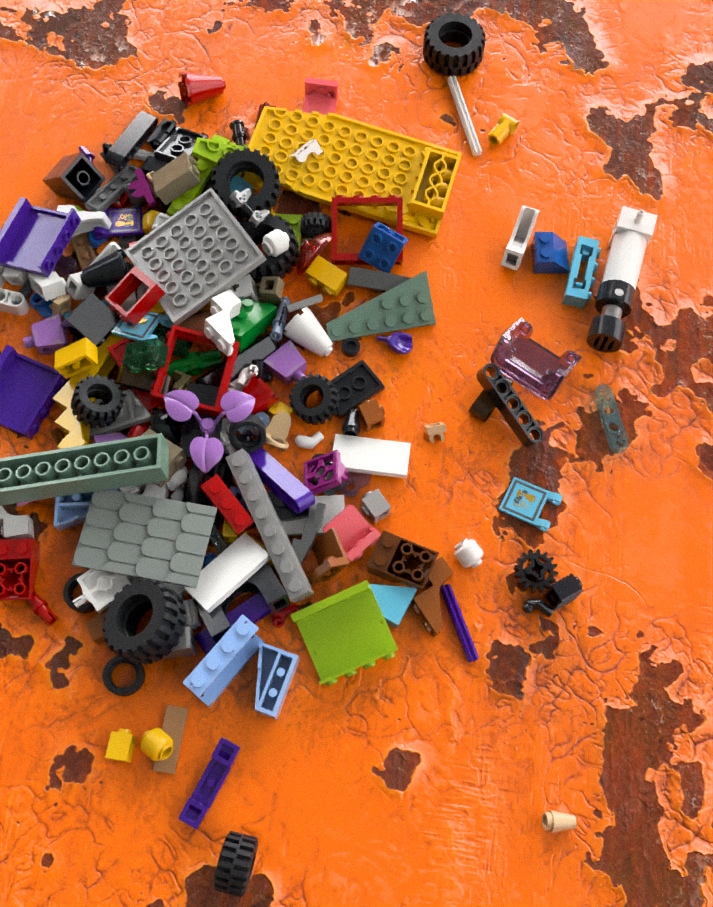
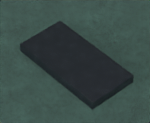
[180,383,224,459]

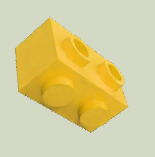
[306,255,348,297]
[54,337,98,379]

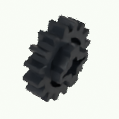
[513,549,558,593]

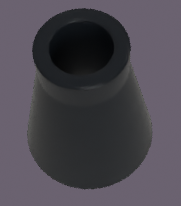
[342,409,360,436]

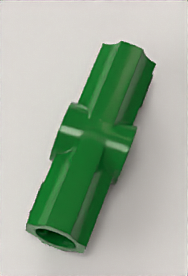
[167,349,223,377]

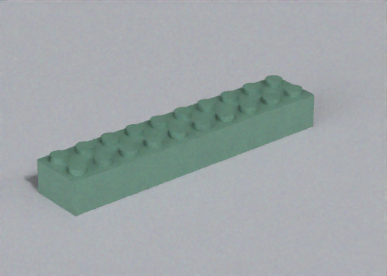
[0,433,169,506]

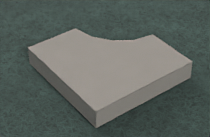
[284,294,323,313]

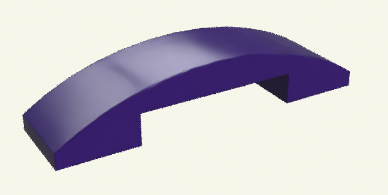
[178,737,241,829]

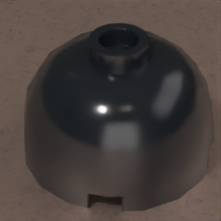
[149,407,183,444]

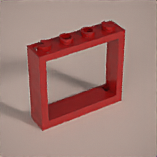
[332,195,403,265]
[149,325,240,417]

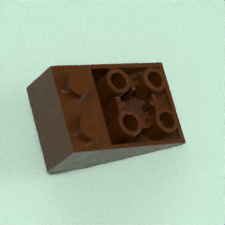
[367,530,439,590]

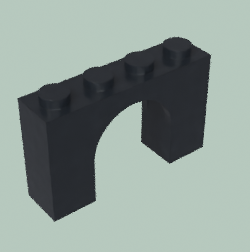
[193,562,291,644]

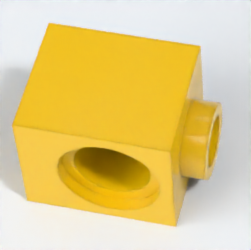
[105,728,137,763]

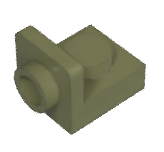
[172,370,192,391]

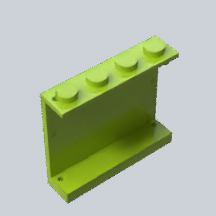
[291,580,398,687]

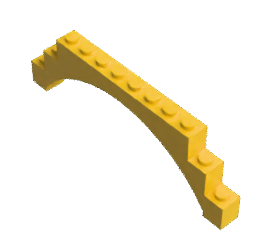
[52,301,211,449]

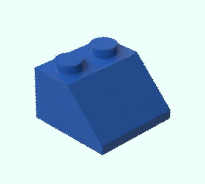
[531,232,569,274]

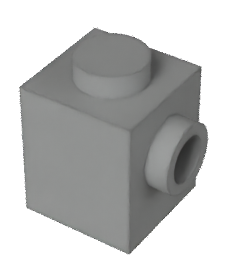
[361,489,391,523]

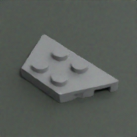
[89,389,153,440]

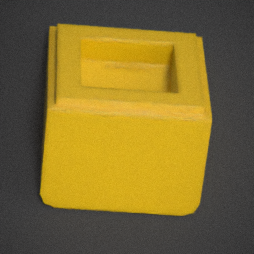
[268,402,293,418]

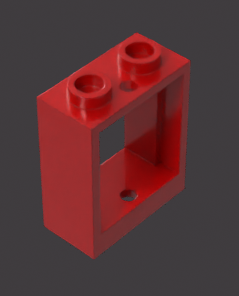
[104,266,165,326]

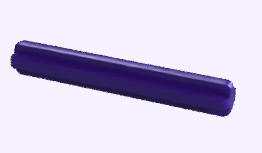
[440,584,479,662]

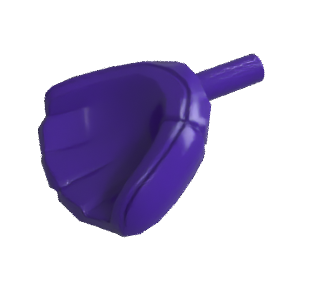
[377,332,413,354]

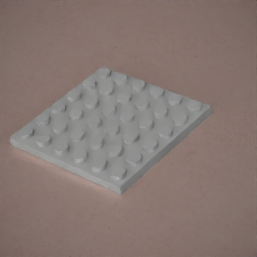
[125,188,267,326]

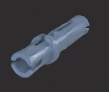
[270,297,291,341]

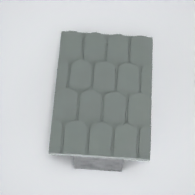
[71,489,217,588]

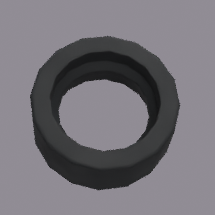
[229,414,266,453]
[63,572,96,613]
[102,655,145,696]

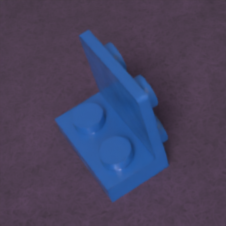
[358,222,409,273]

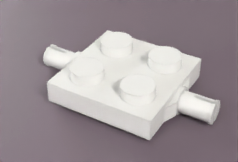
[73,569,131,613]

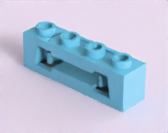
[562,236,601,309]

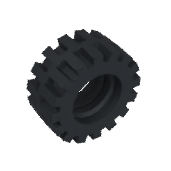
[300,212,332,241]

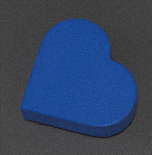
[87,230,109,248]

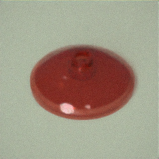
[297,232,334,276]

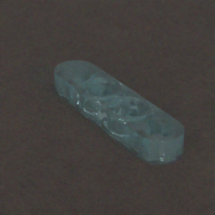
[594,384,629,454]

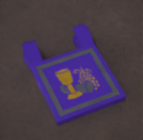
[94,207,143,240]

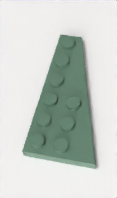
[326,271,436,342]

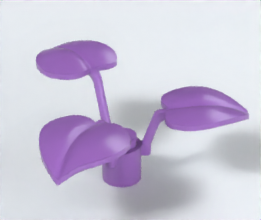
[163,390,255,473]

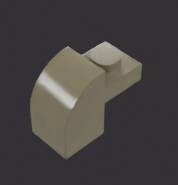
[255,277,284,305]

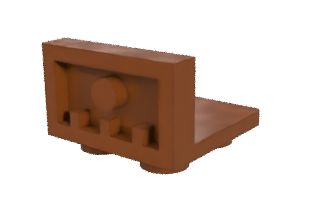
[307,528,350,584]

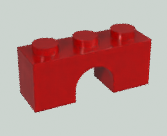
[200,474,254,537]

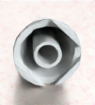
[283,307,333,357]

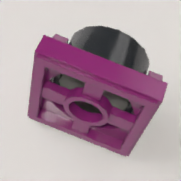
[124,168,159,210]
[304,450,348,496]

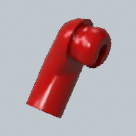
[272,603,297,628]

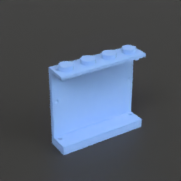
[183,614,265,708]

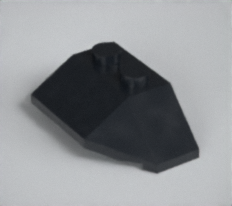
[185,442,232,512]

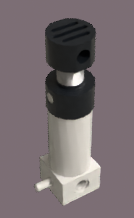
[586,206,658,353]

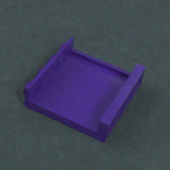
[0,197,81,278]
[0,345,70,439]

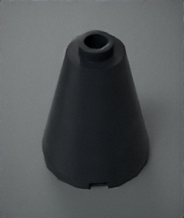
[80,248,132,288]

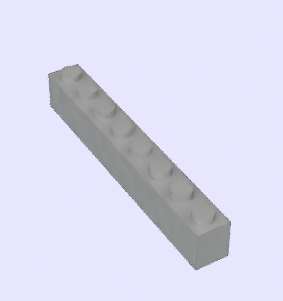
[225,448,314,603]

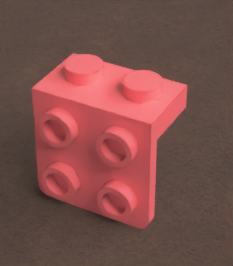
[302,77,339,115]
[323,504,381,561]

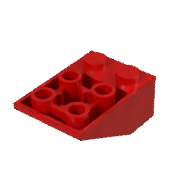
[0,538,40,601]

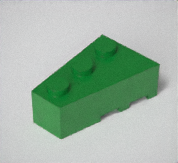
[231,298,277,353]

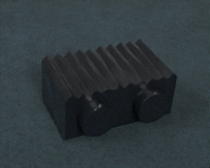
[544,574,583,611]

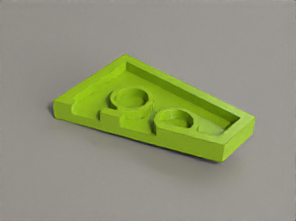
[191,137,248,177]

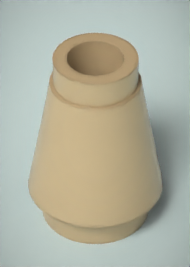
[542,810,577,833]

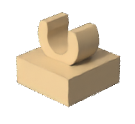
[49,294,71,317]
[423,422,447,443]

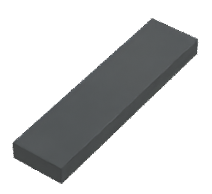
[85,163,139,212]

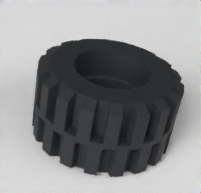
[289,374,340,425]
[71,375,124,428]
[213,831,258,897]

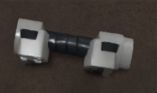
[229,188,270,228]

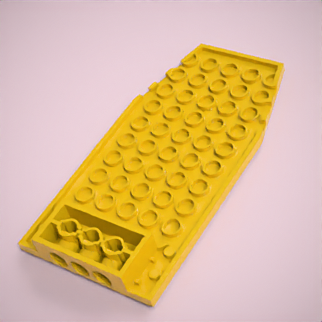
[247,106,462,238]

